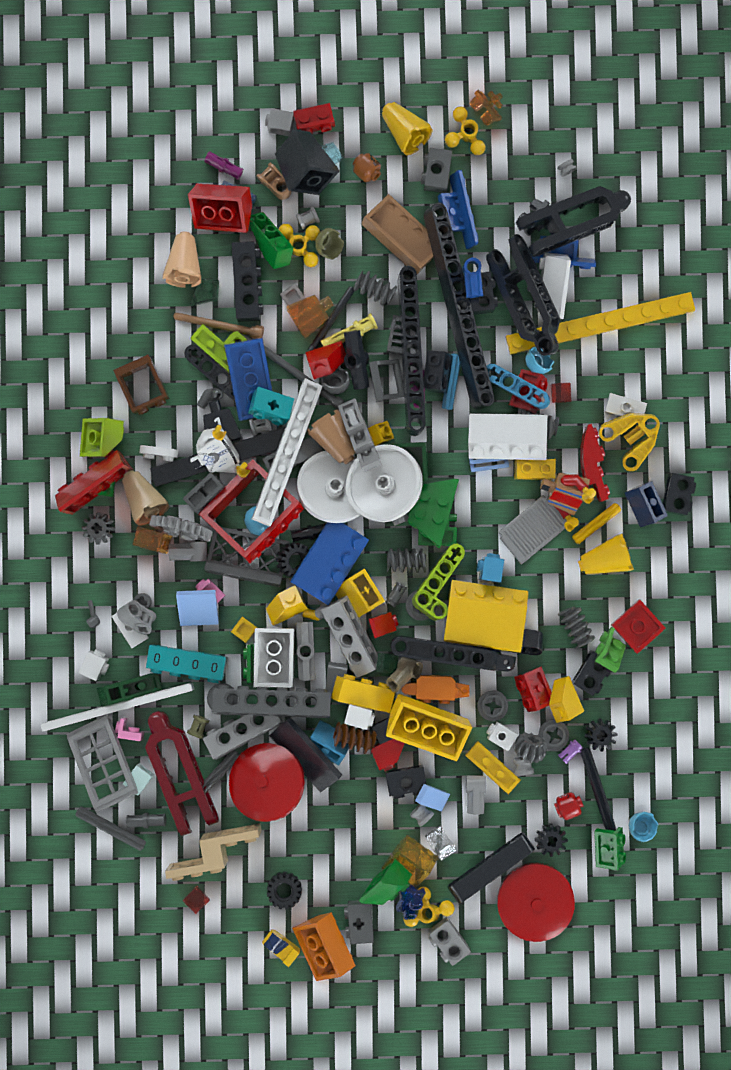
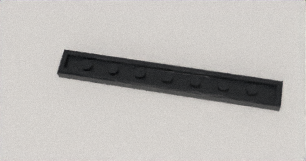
[150,427,286,487]

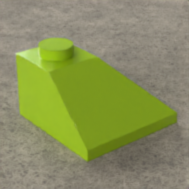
[79,418,124,457]

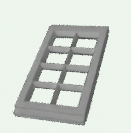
[66,715,138,813]

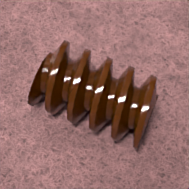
[333,721,376,754]

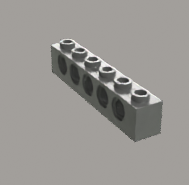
[212,685,331,718]

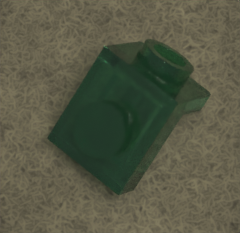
[376,653,399,674]

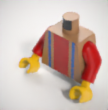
[540,473,596,532]

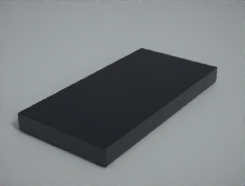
[269,717,342,793]

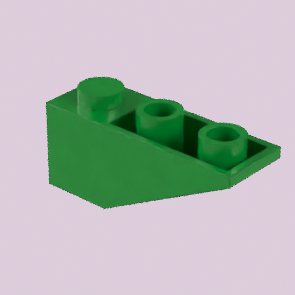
[249,212,294,269]

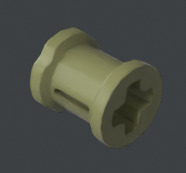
[187,714,210,739]

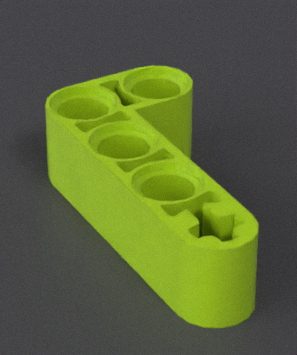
[412,544,465,621]

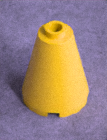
[382,102,433,155]
[578,534,634,574]

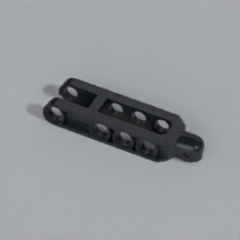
[516,186,631,257]
[486,234,561,356]
[391,636,516,672]

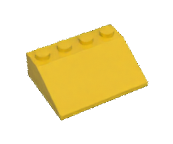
[444,580,528,653]

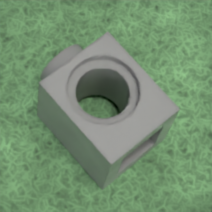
[265,108,294,136]

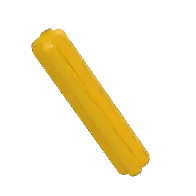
[572,503,621,544]

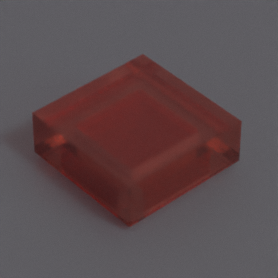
[551,383,572,403]
[182,886,210,914]

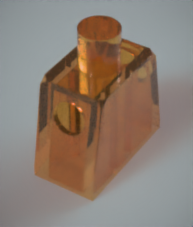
[286,295,334,339]
[132,526,173,554]

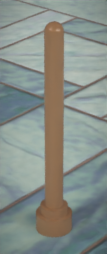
[173,312,264,339]

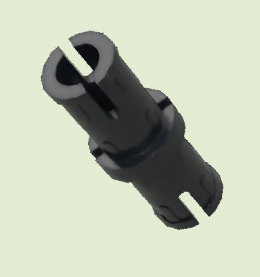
[290,523,326,542]

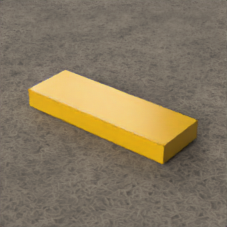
[465,741,521,794]

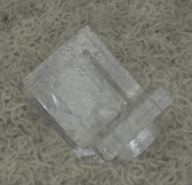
[425,826,457,861]

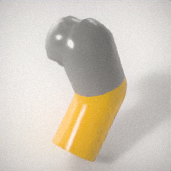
[302,603,327,621]

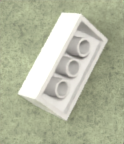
[468,414,547,460]

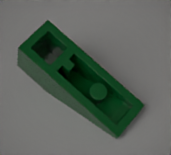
[97,673,162,707]

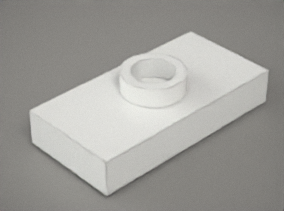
[604,393,647,416]
[111,613,149,648]

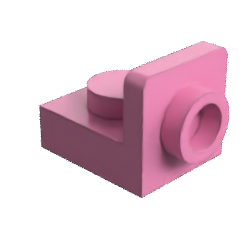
[195,579,226,603]
[115,717,144,741]

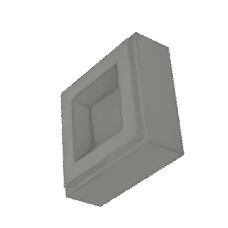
[280,284,306,310]

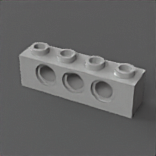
[321,596,382,678]
[203,701,284,760]

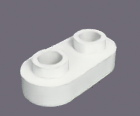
[139,445,178,461]

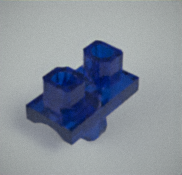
[396,884,426,920]

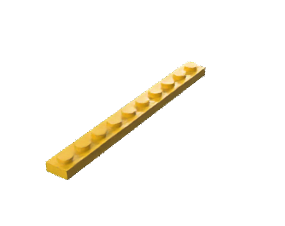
[505,292,695,355]

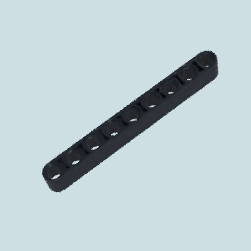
[397,266,426,436]

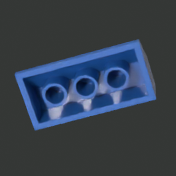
[290,522,369,605]

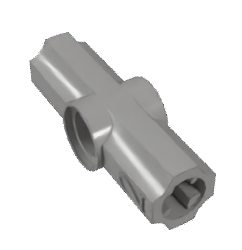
[296,622,315,681]

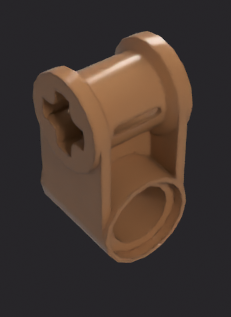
[256,163,292,200]

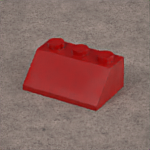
[188,183,252,233]

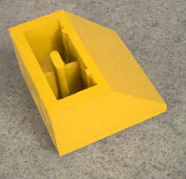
[336,568,385,617]

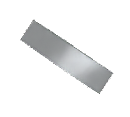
[338,398,381,472]

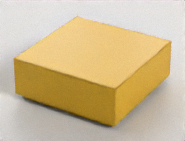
[231,616,258,643]

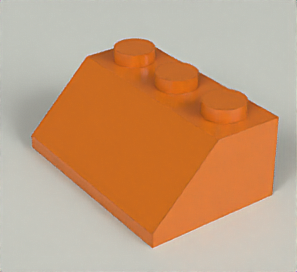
[292,912,356,981]

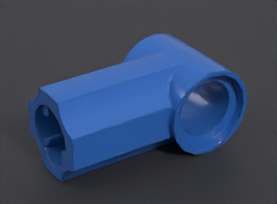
[462,257,483,298]

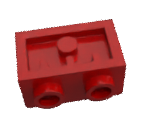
[293,103,335,134]
[509,369,548,414]
[514,666,552,712]

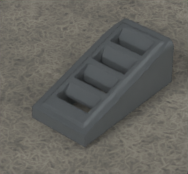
[386,315,410,355]

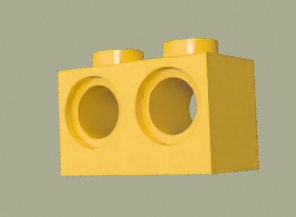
[514,459,556,480]

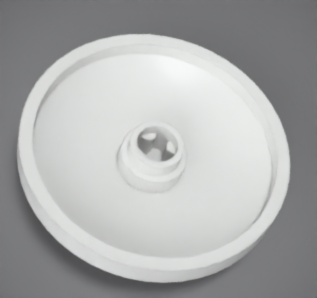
[346,445,422,522]
[297,451,361,523]

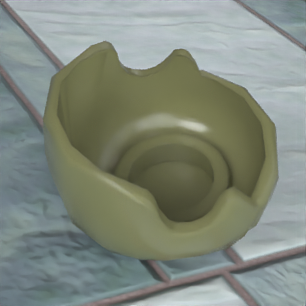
[315,228,344,260]

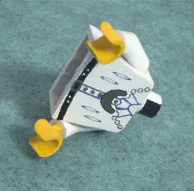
[190,425,250,478]

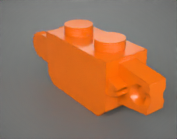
[401,675,470,704]

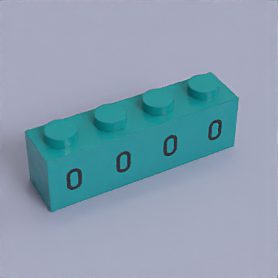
[146,644,228,683]

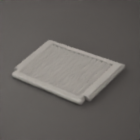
[499,495,567,565]

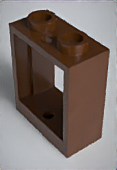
[113,355,170,415]

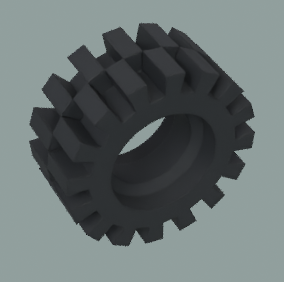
[276,542,310,578]
[267,871,302,910]

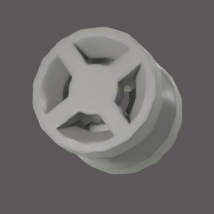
[513,758,534,776]
[410,804,434,827]

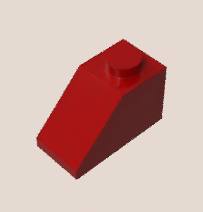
[305,341,346,379]
[369,612,399,638]
[371,739,405,771]

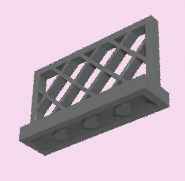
[204,527,290,588]

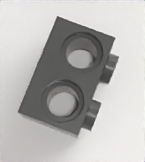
[183,472,225,514]

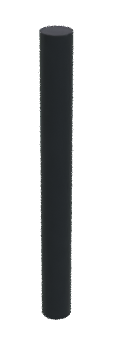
[308,286,355,351]

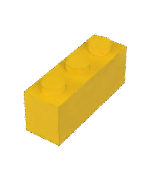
[331,674,395,713]

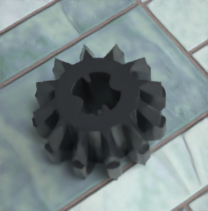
[584,718,618,752]
[534,823,568,857]

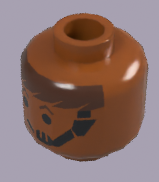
[353,153,381,182]

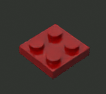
[611,599,666,654]

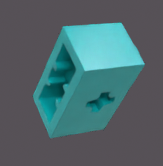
[248,387,294,425]

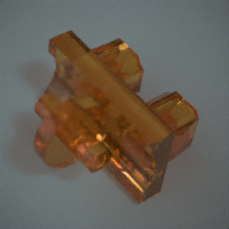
[469,89,503,126]

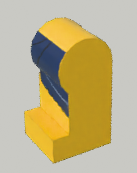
[262,929,300,967]

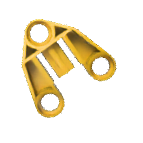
[599,413,660,471]

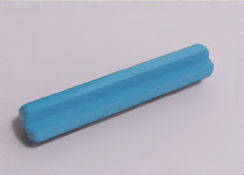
[442,354,460,410]

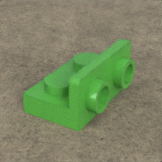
[595,627,626,673]

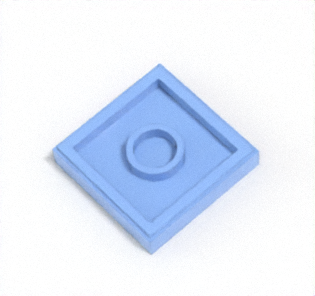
[176,590,219,626]

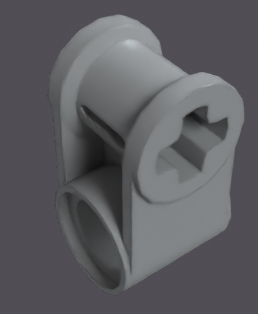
[117,600,156,635]

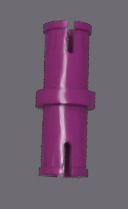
[204,151,244,180]

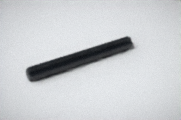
[580,747,616,831]

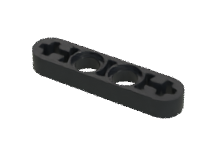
[184,345,234,400]

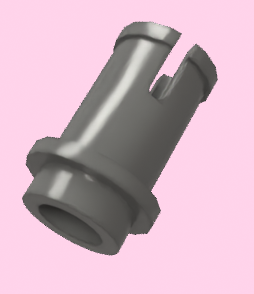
[386,582,407,608]

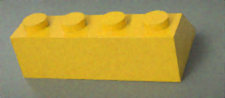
[386,693,472,761]

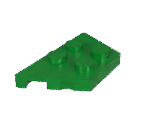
[407,479,459,548]

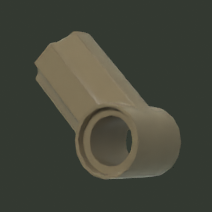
[386,657,423,692]

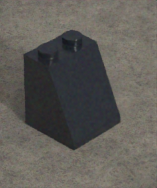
[275,129,340,195]

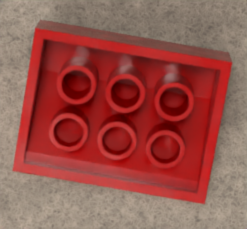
[55,450,134,515]

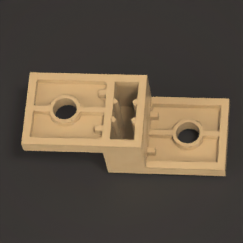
[165,823,262,881]

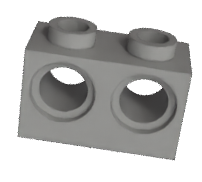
[428,916,471,966]

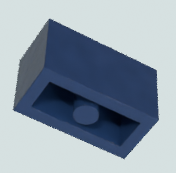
[625,481,668,527]

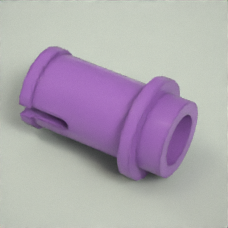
[558,740,583,764]

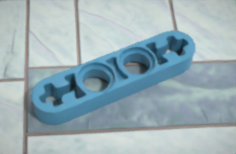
[487,364,550,409]

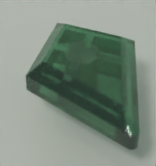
[189,279,220,307]

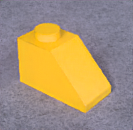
[266,586,308,626]
[549,676,584,723]

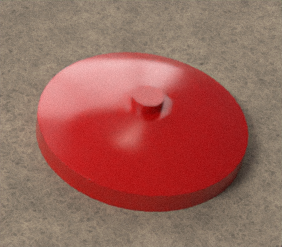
[229,743,305,822]
[497,863,575,942]

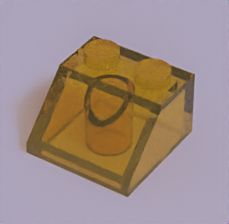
[382,835,438,890]

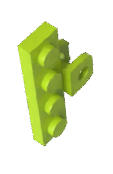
[190,324,247,372]

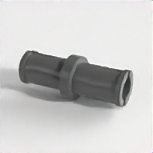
[126,813,167,828]

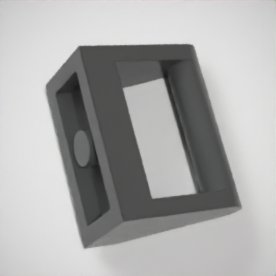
[369,359,404,402]

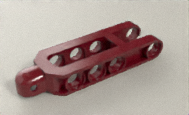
[145,711,219,836]

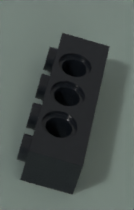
[231,241,264,322]

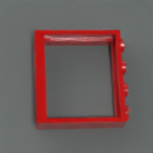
[199,459,304,564]

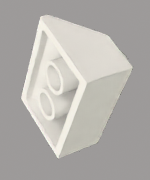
[534,253,571,319]
[254,628,295,687]

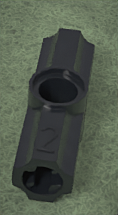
[344,330,370,390]

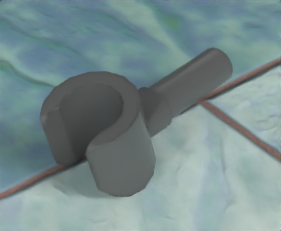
[86,600,100,628]

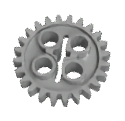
[149,515,213,542]

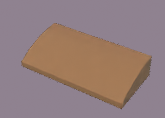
[361,194,434,274]

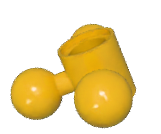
[445,106,486,155]
[279,224,320,267]
[403,887,455,927]

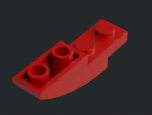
[580,424,610,502]

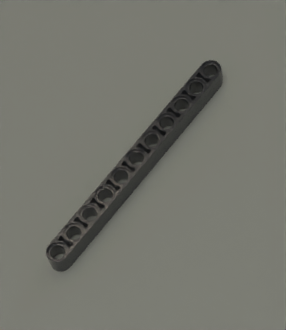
[424,203,494,410]

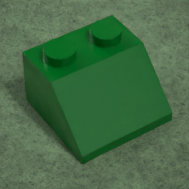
[358,859,412,905]

